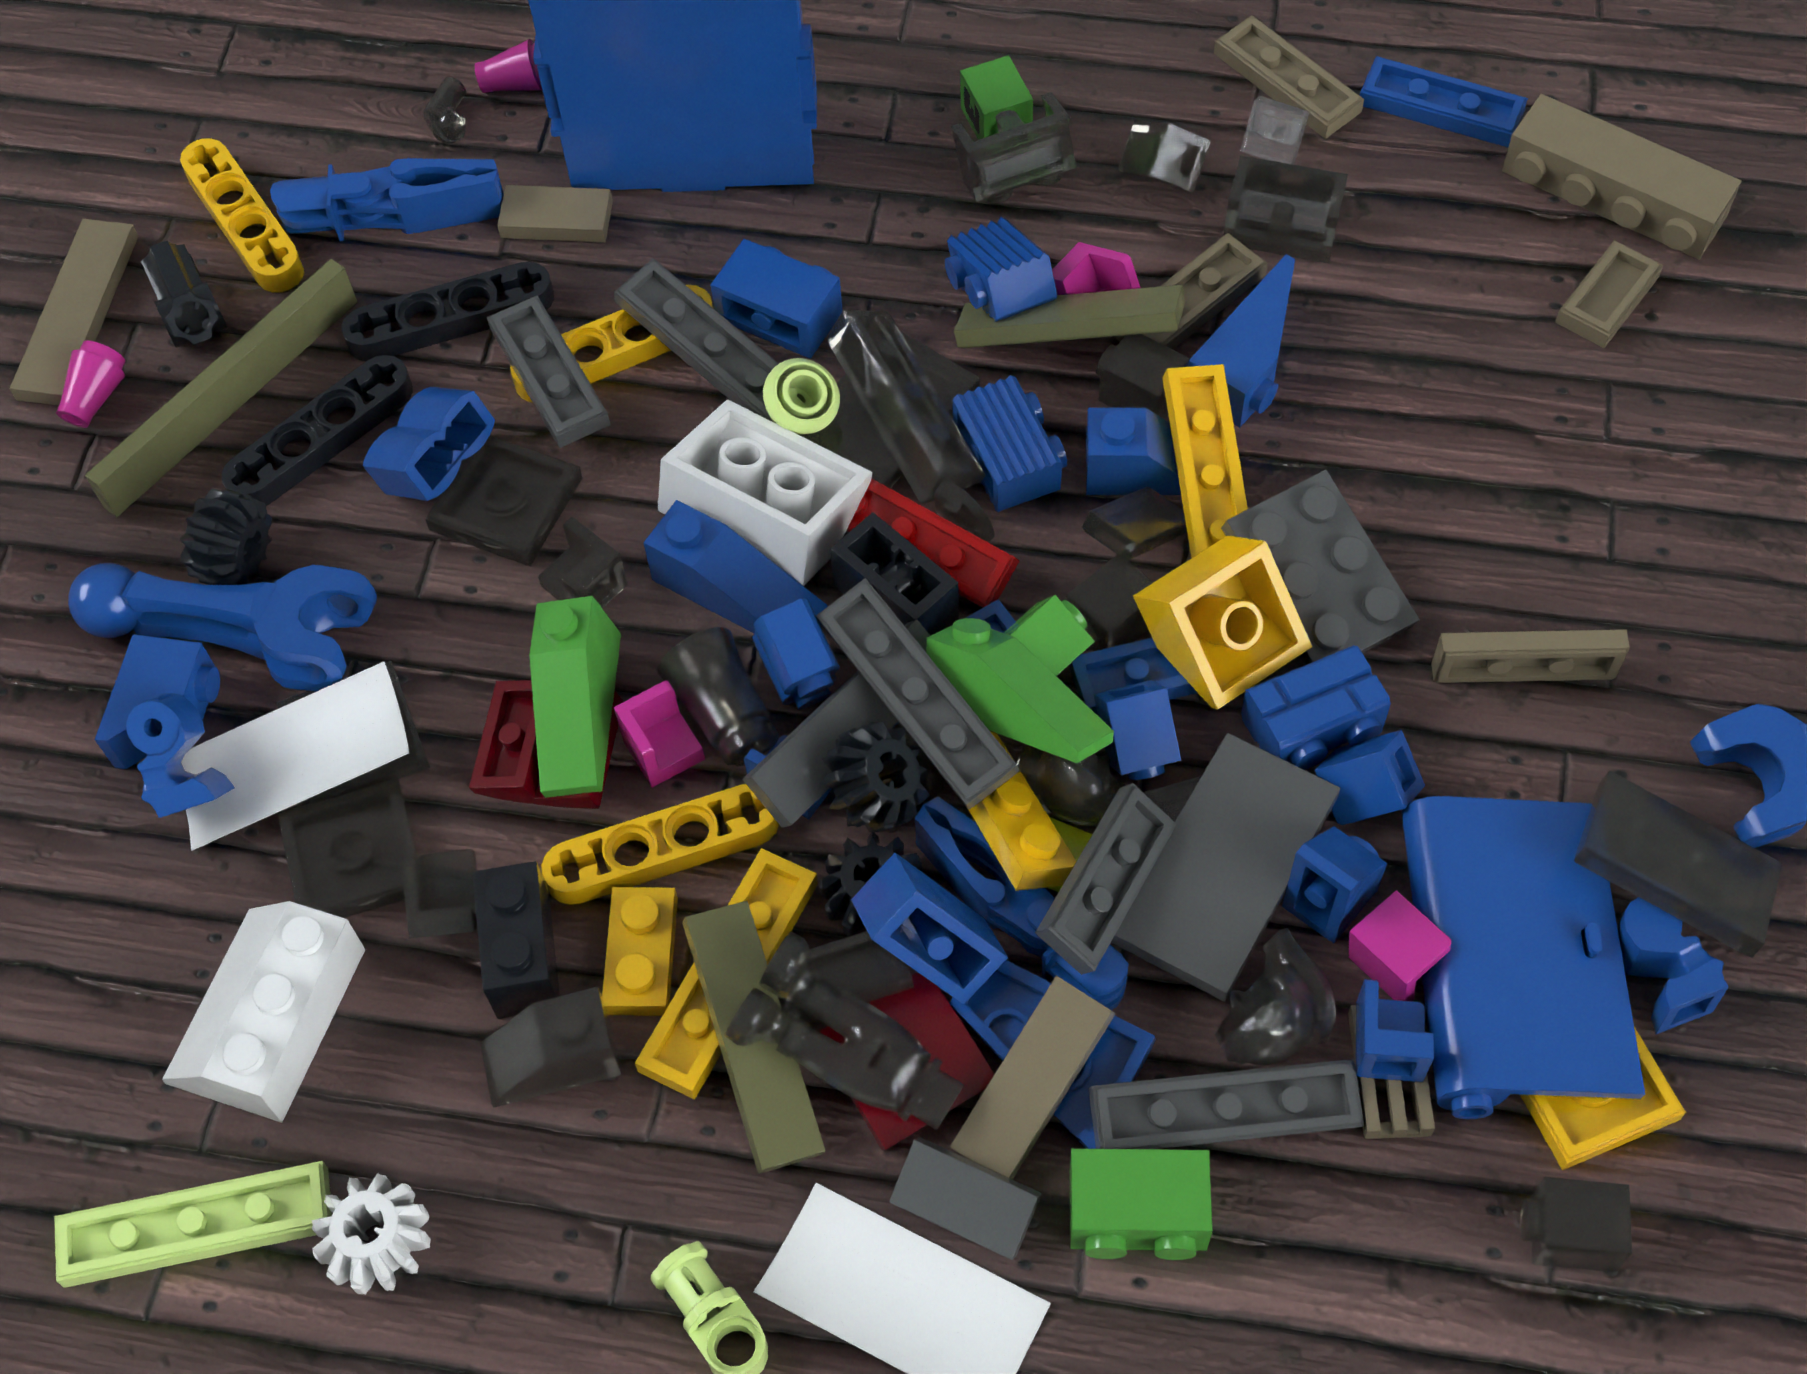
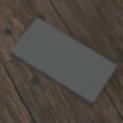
[1111,733,1341,1002]

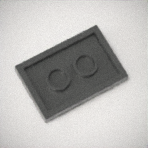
[1221,470,1420,665]

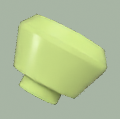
[763,358,840,434]

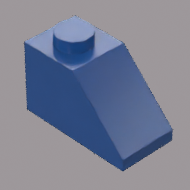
[1085,408,1181,495]
[94,634,220,769]
[1282,826,1387,944]

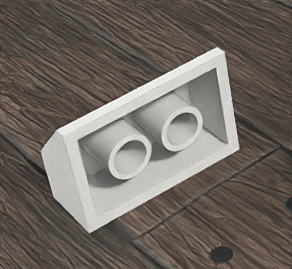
[658,399,872,586]
[162,901,365,1123]

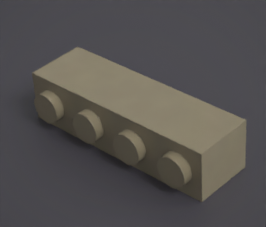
[1502,94,1742,260]

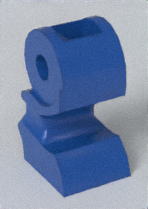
[126,693,235,818]
[1617,895,1729,1034]

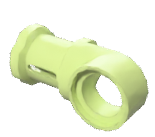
[651,1241,768,1374]

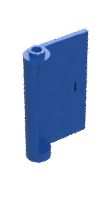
[1401,796,1645,1119]

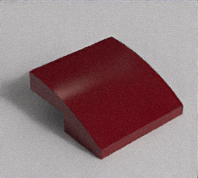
[469,680,624,809]
[811,972,994,1150]

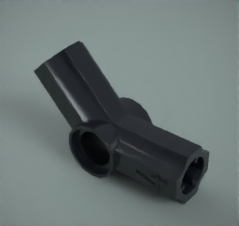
[141,240,227,348]

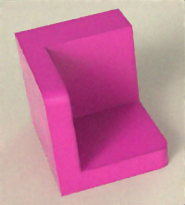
[1052,242,1141,295]
[613,681,705,788]
[1349,890,1451,1002]

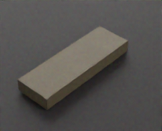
[1214,15,1364,139]
[1114,233,1268,367]
[1431,629,1630,683]
[950,976,1116,1180]

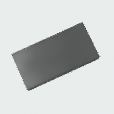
[889,1137,1042,1260]

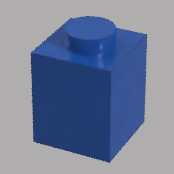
[1094,680,1182,780]

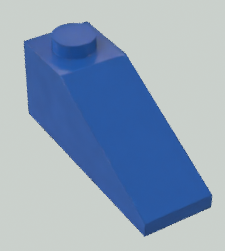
[1188,254,1295,428]
[643,500,828,633]

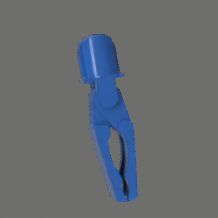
[270,158,504,241]
[915,797,1129,1010]

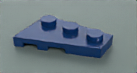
[949,960,1156,1149]

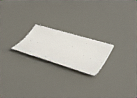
[181,662,409,851]
[753,1183,1051,1374]

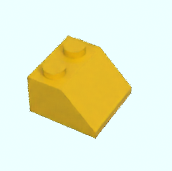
[1133,535,1312,710]

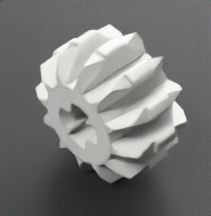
[312,1173,431,1295]

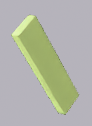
[54,1161,332,1288]

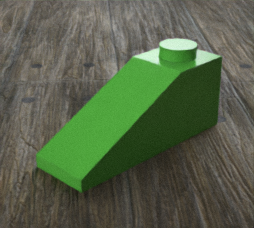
[529,596,621,798]
[926,618,1114,763]

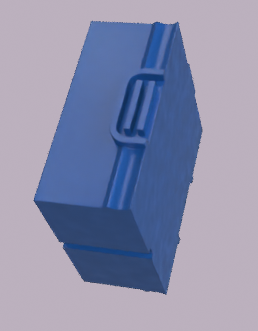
[528,0,817,192]

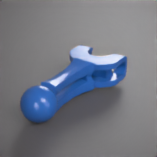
[68,563,377,691]
[1690,704,1807,849]

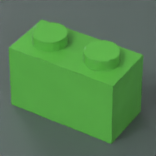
[1069,1148,1213,1260]

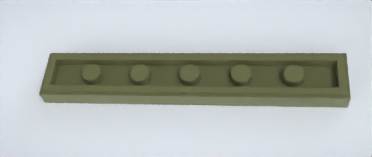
[85,259,358,517]

